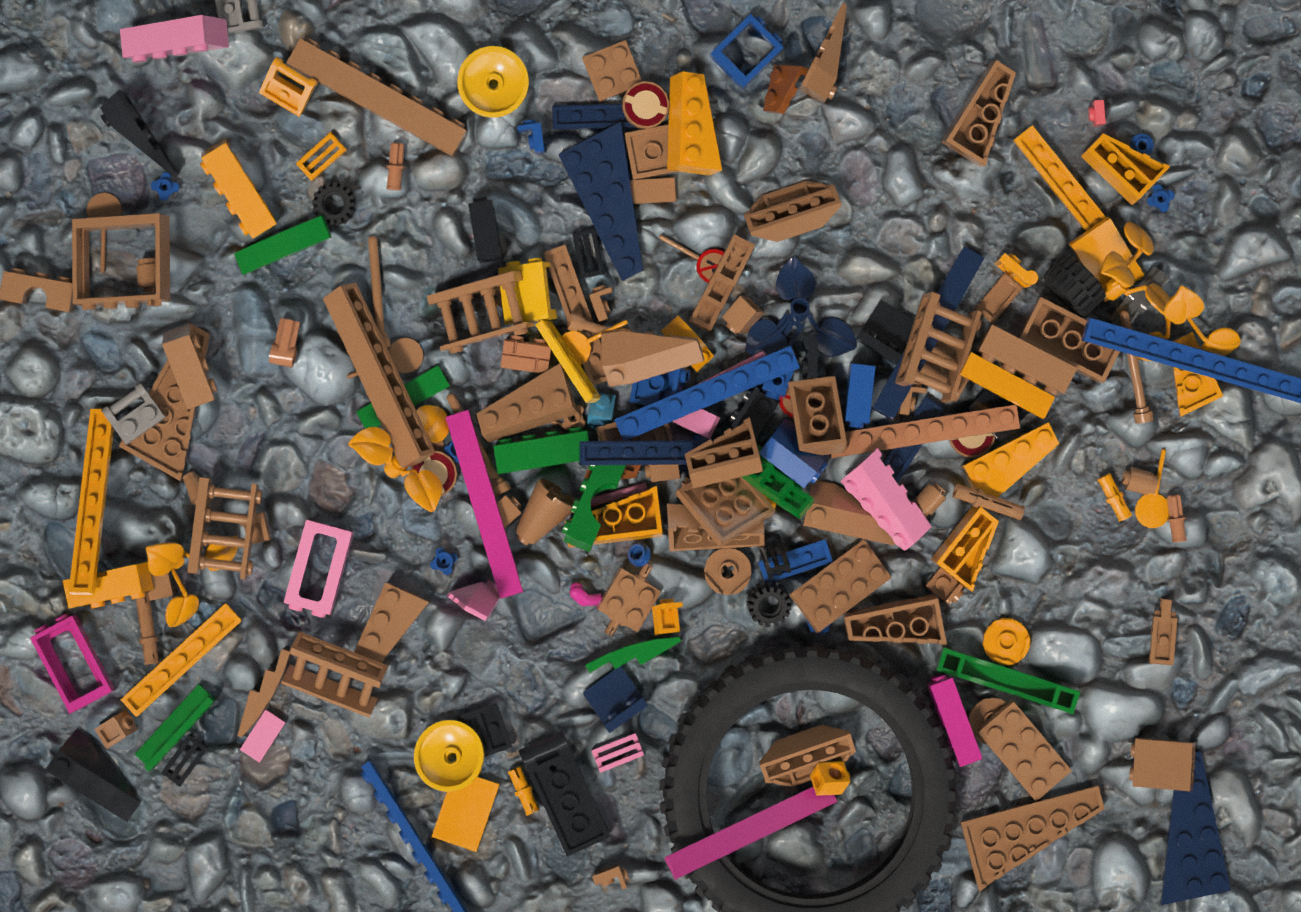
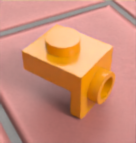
[652,598,683,635]

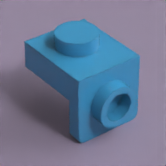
[587,392,616,430]

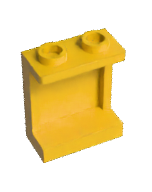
[498,258,557,325]

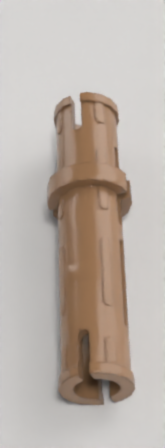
[952,483,1025,520]
[136,593,160,665]

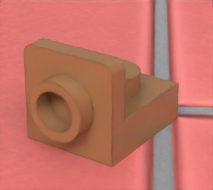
[589,285,613,323]
[897,382,927,415]
[925,568,964,604]
[94,710,138,749]
[592,863,630,890]

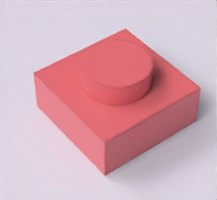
[1088,100,1106,127]

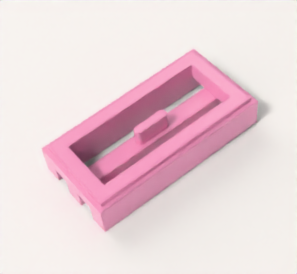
[591,733,644,773]

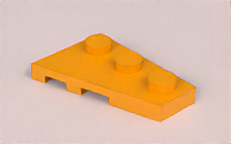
[1172,332,1223,417]

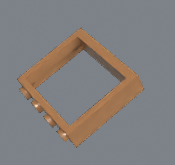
[72,213,170,310]

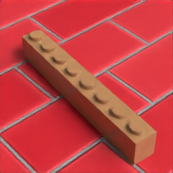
[287,38,468,157]
[323,283,436,468]

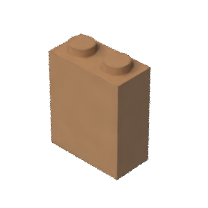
[1129,738,1196,791]

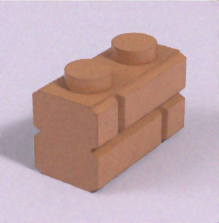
[501,335,552,374]

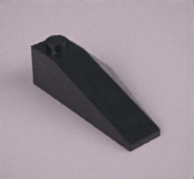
[100,90,179,177]
[45,729,141,822]

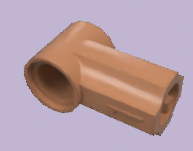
[269,318,301,368]

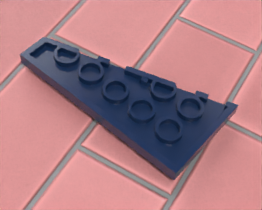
[558,122,644,281]
[1160,751,1231,905]

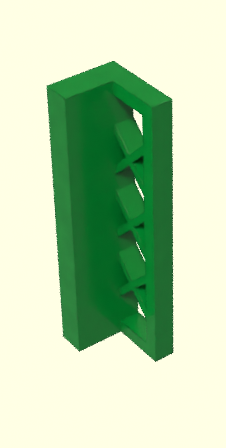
[134,684,217,772]

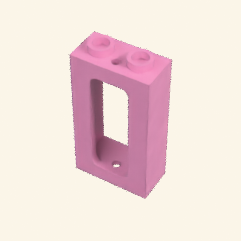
[284,520,354,618]

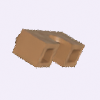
[0,268,74,313]

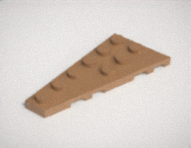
[119,322,210,481]
[960,785,1105,891]

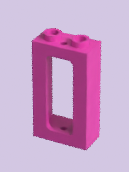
[30,613,115,714]
[926,673,983,767]

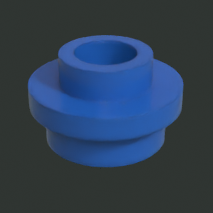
[1129,134,1154,155]
[628,543,651,567]

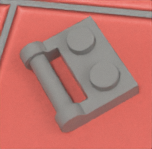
[215,0,264,34]
[101,383,166,445]

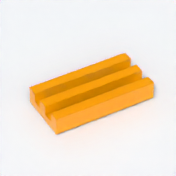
[296,132,347,181]

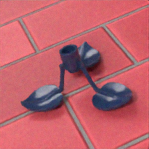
[745,257,857,357]

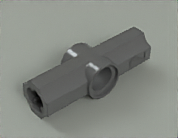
[1107,266,1170,327]

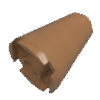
[516,478,575,545]

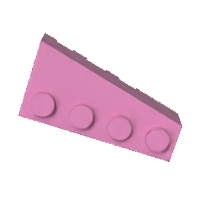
[120,15,229,63]
[841,448,932,551]

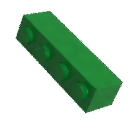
[493,427,589,474]

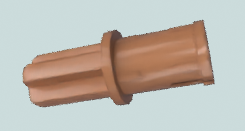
[386,143,405,191]
[1167,494,1187,542]

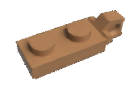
[1148,598,1178,665]

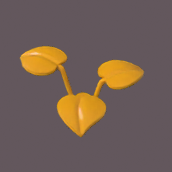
[1101,221,1171,322]
[1137,285,1241,361]
[348,405,449,512]
[146,535,238,628]

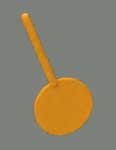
[561,320,628,365]
[1135,449,1169,528]

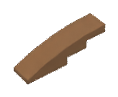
[688,234,755,332]
[237,648,291,737]

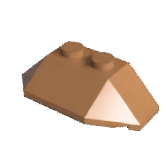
[744,181,842,242]
[759,725,856,787]

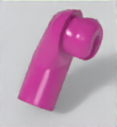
[569,582,602,606]

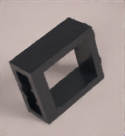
[468,197,503,264]

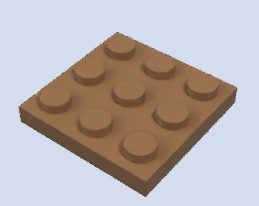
[676,477,776,548]

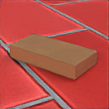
[630,178,676,204]
[974,273,1023,324]

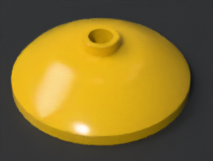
[457,46,529,118]
[414,720,484,792]

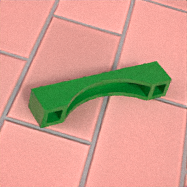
[934,646,1080,714]

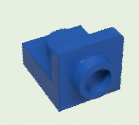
[517,120,545,154]

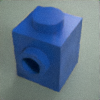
[762,371,794,400]

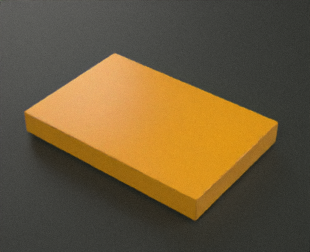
[1069,217,1145,302]
[432,777,500,852]

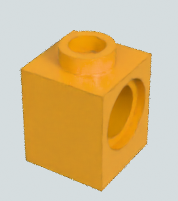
[810,761,851,796]

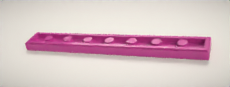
[446,410,524,599]
[664,787,837,880]

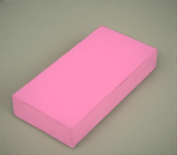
[672,409,720,439]
[240,709,286,763]

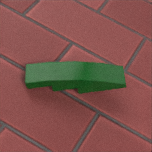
[234,216,332,275]
[742,457,815,519]
[585,636,681,673]

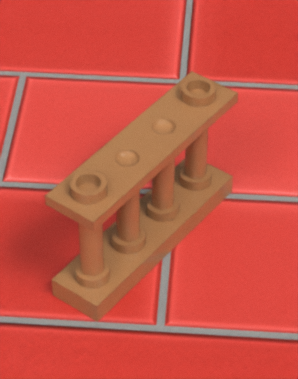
[427,271,535,354]
[895,292,982,403]
[187,477,262,580]
[281,631,388,718]

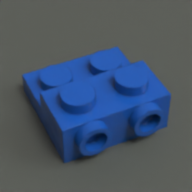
[629,366,690,406]

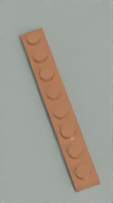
[831,405,1020,458]

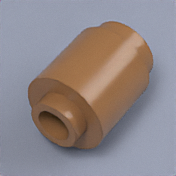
[136,258,156,293]
[1121,467,1159,495]
[914,483,946,518]

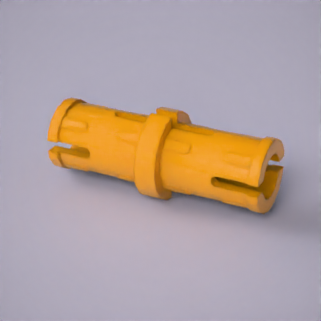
[1097,473,1132,522]
[508,766,540,816]

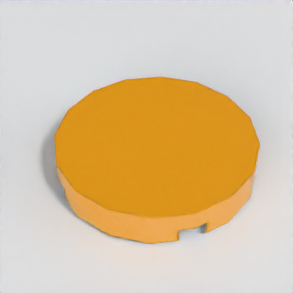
[982,618,1030,665]

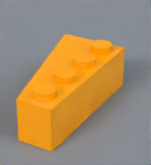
[667,71,722,176]
[200,138,277,239]
[961,422,1059,508]

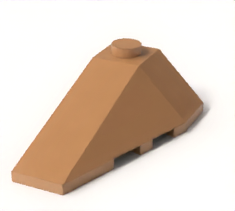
[799,3,847,103]
[601,328,705,387]
[802,480,895,546]

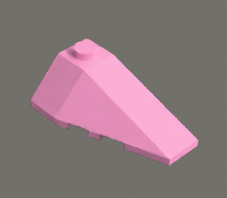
[447,580,500,621]

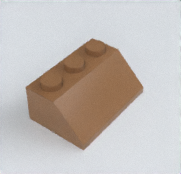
[788,376,847,455]

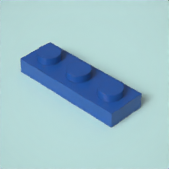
[758,539,833,583]

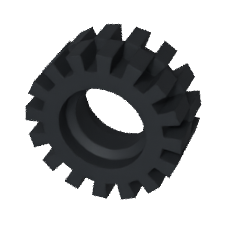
[312,182,356,226]
[747,580,792,627]

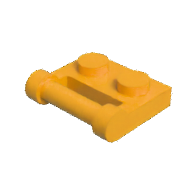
[259,57,318,117]
[994,253,1038,288]

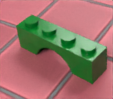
[562,465,626,552]

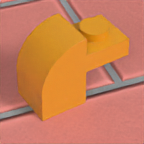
[661,316,714,372]

